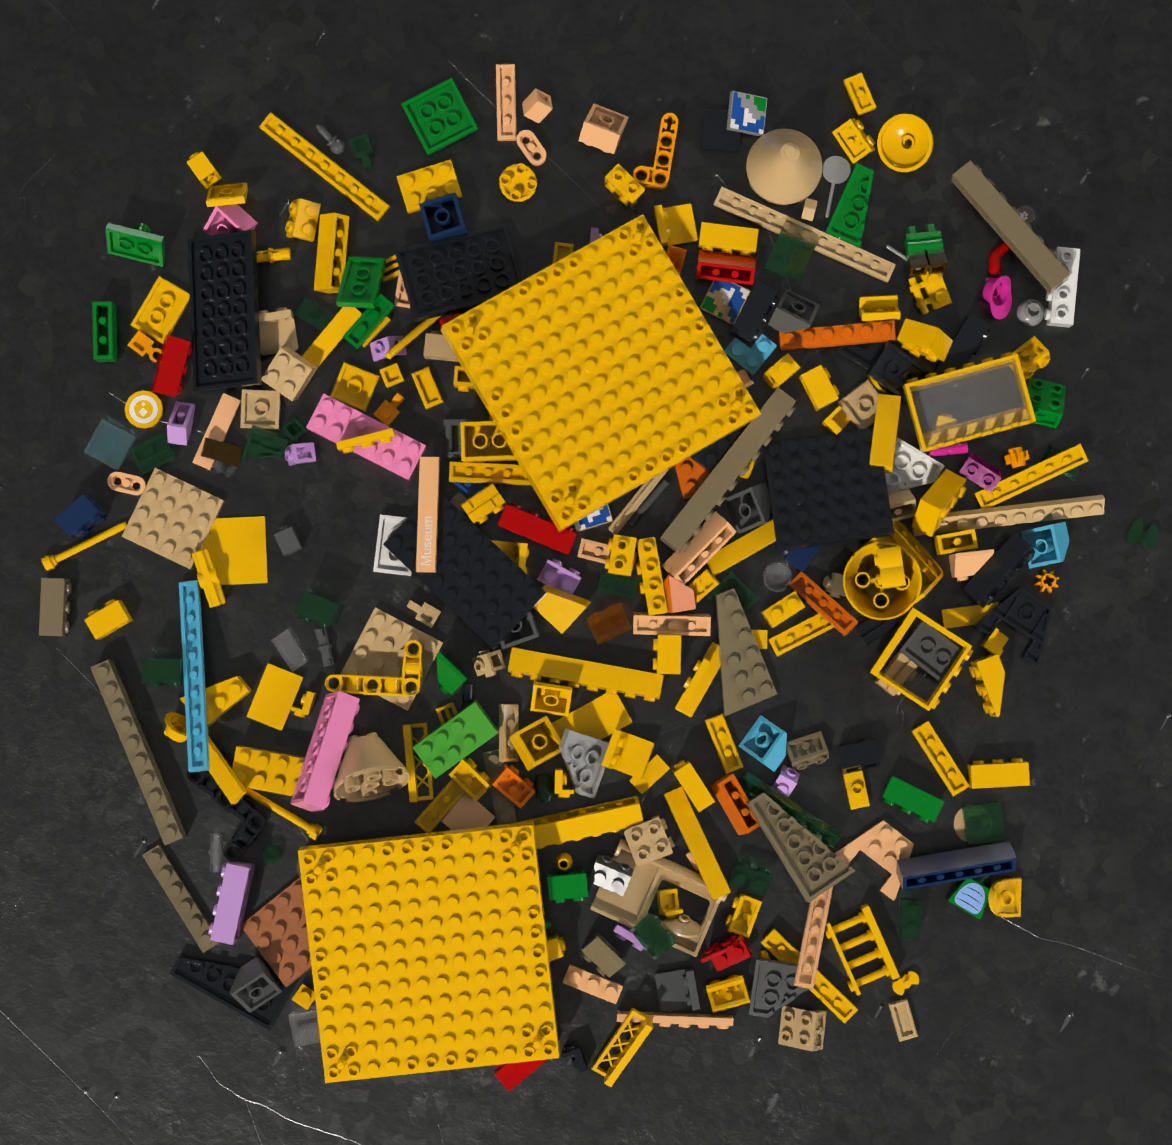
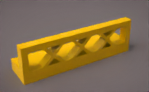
[403,722,434,802]
[591,1008,653,1087]

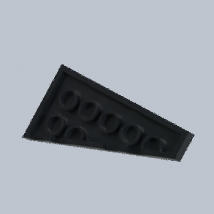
[169,956,299,1031]

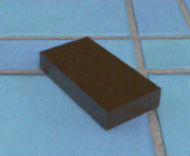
[201,437,243,466]

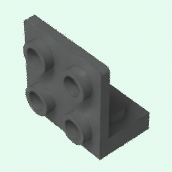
[655,967,700,1012]

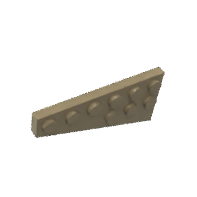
[715,588,777,716]
[746,793,855,902]

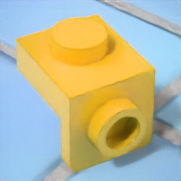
[657,888,683,918]

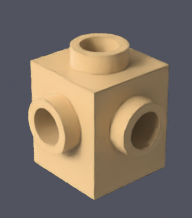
[472,649,506,678]

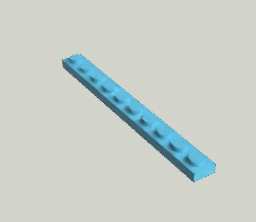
[179,580,210,772]

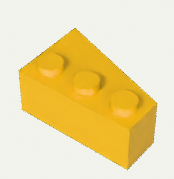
[180,676,252,727]

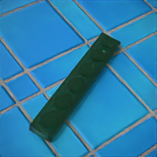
[738,770,843,848]

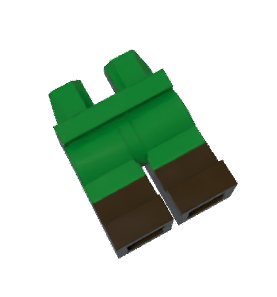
[904,224,948,276]

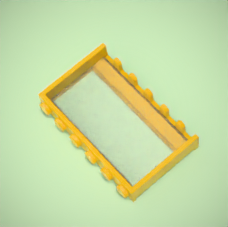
[903,352,1036,453]

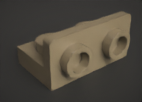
[786,731,829,770]

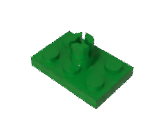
[105,223,166,267]
[336,256,386,309]

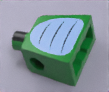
[945,876,990,920]

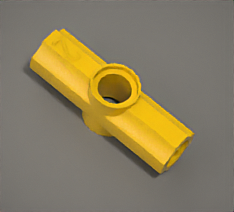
[191,548,226,608]

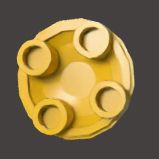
[499,163,537,202]

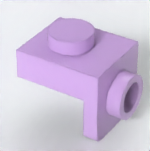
[770,765,800,800]

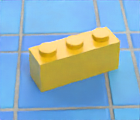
[698,222,759,256]
[967,758,1030,789]

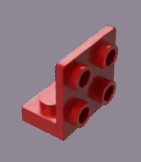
[700,934,752,972]

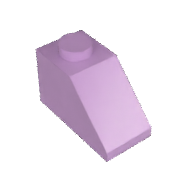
[167,401,195,445]

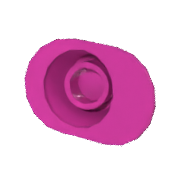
[983,275,1012,320]

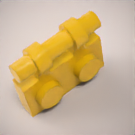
[908,267,952,315]

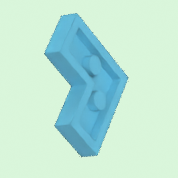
[724,334,777,376]

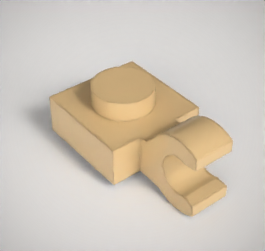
[406,600,441,628]

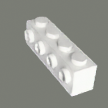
[1044,247,1080,328]

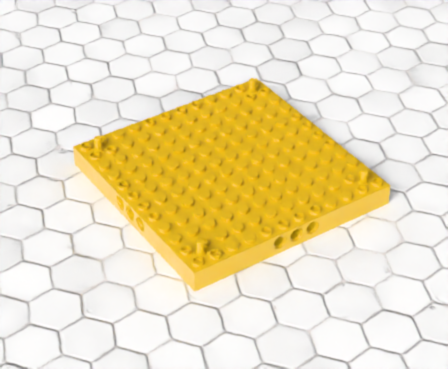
[441,214,761,532]
[298,821,560,1083]

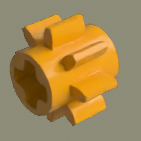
[1004,446,1030,468]
[1035,569,1059,593]

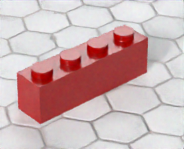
[497,503,577,556]

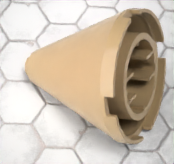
[746,129,823,206]

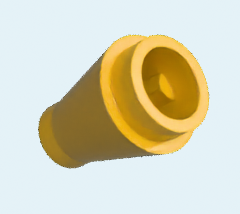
[554,852,574,872]

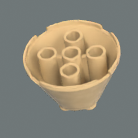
[333,732,410,803]

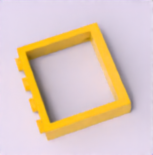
[870,607,973,711]

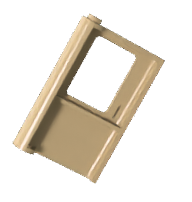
[590,839,728,957]

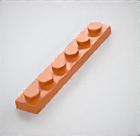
[779,320,896,351]

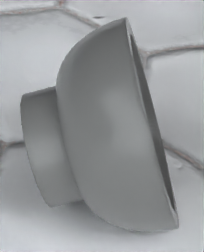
[1017,299,1045,326]

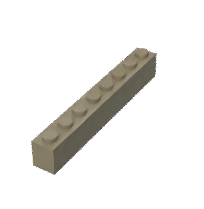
[951,160,1070,294]

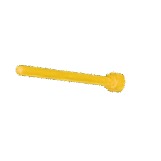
[386,316,441,359]
[41,522,128,572]
[245,788,323,840]

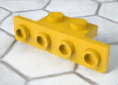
[636,537,668,616]
[675,642,720,717]

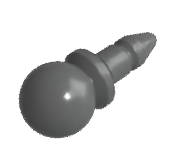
[316,124,345,154]

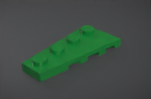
[825,163,874,248]

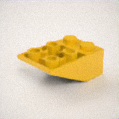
[969,654,1005,717]

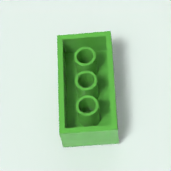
[412,700,499,779]

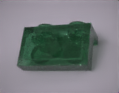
[728,861,772,897]

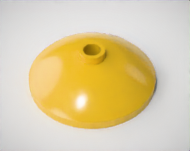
[877,114,934,172]

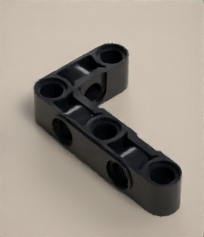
[186,770,267,861]

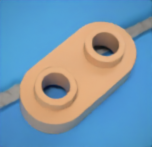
[516,130,546,166]
[107,472,147,496]

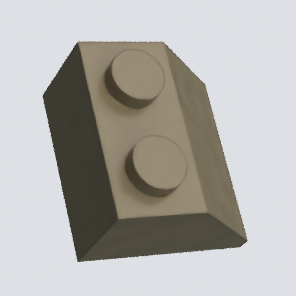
[581,931,626,978]

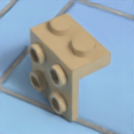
[259,307,299,356]
[624,815,675,866]

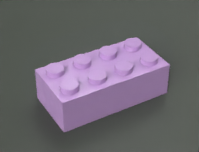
[208,860,256,945]

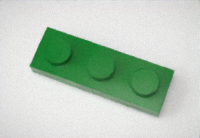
[343,293,395,350]

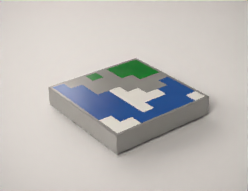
[726,91,767,137]

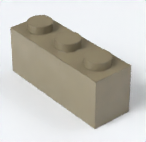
[39,578,72,636]

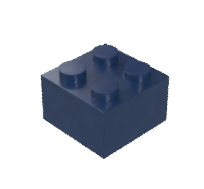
[419,192,469,241]
[54,494,107,539]

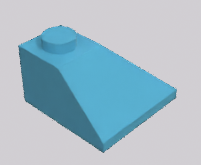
[1021,522,1070,569]
[739,715,787,772]

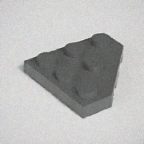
[749,957,808,1018]

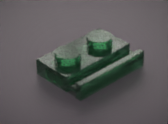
[129,433,177,475]

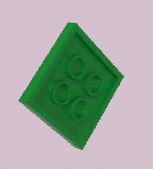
[401,78,478,155]

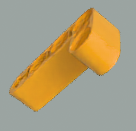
[633,113,678,190]

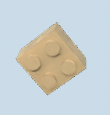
[261,346,318,401]

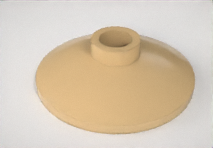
[663,914,702,938]

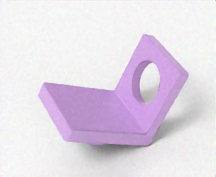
[370,336,407,361]

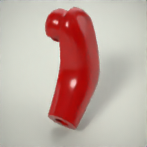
[989,242,1009,278]

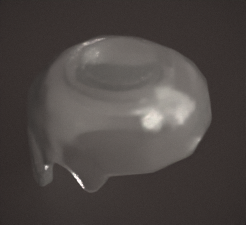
[763,561,792,592]

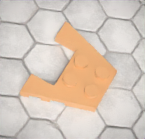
[834,820,914,901]

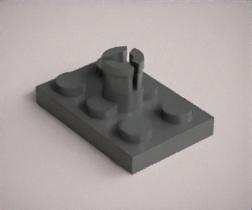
[899,621,966,682]

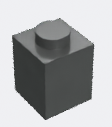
[274,525,303,556]

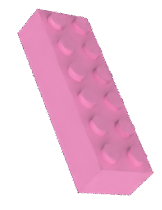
[306,393,428,482]
[290,691,360,812]

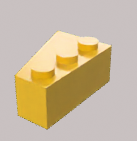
[911,469,967,537]

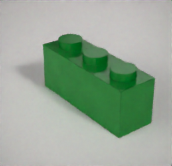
[92,301,118,362]
[880,775,944,823]

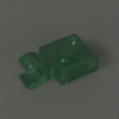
[349,133,373,171]

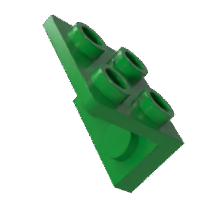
[1027,377,1066,428]

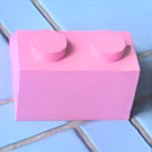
[202,204,258,236]

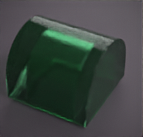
[281,415,309,443]

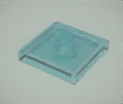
[84,419,137,471]

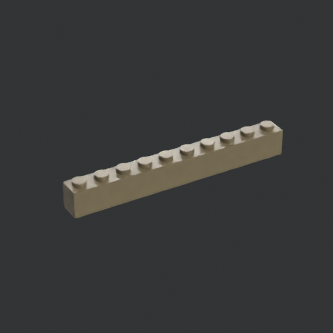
[660,387,796,553]
[90,660,187,845]

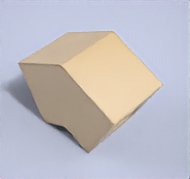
[801,198,817,221]

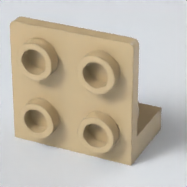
[778,1006,827,1052]

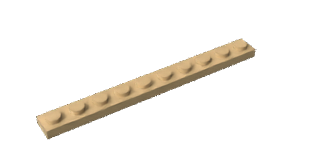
[714,187,896,283]
[912,495,1105,536]

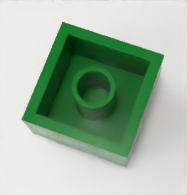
[547,869,588,903]

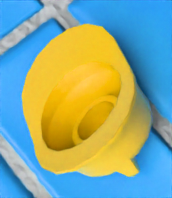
[164,712,209,742]

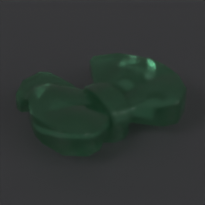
[1126,520,1159,550]

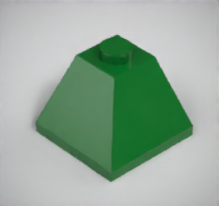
[436,652,469,695]

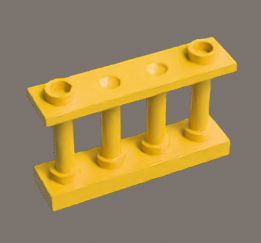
[824,904,900,996]

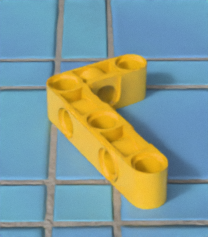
[325,640,423,696]

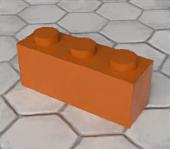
[710,774,760,835]

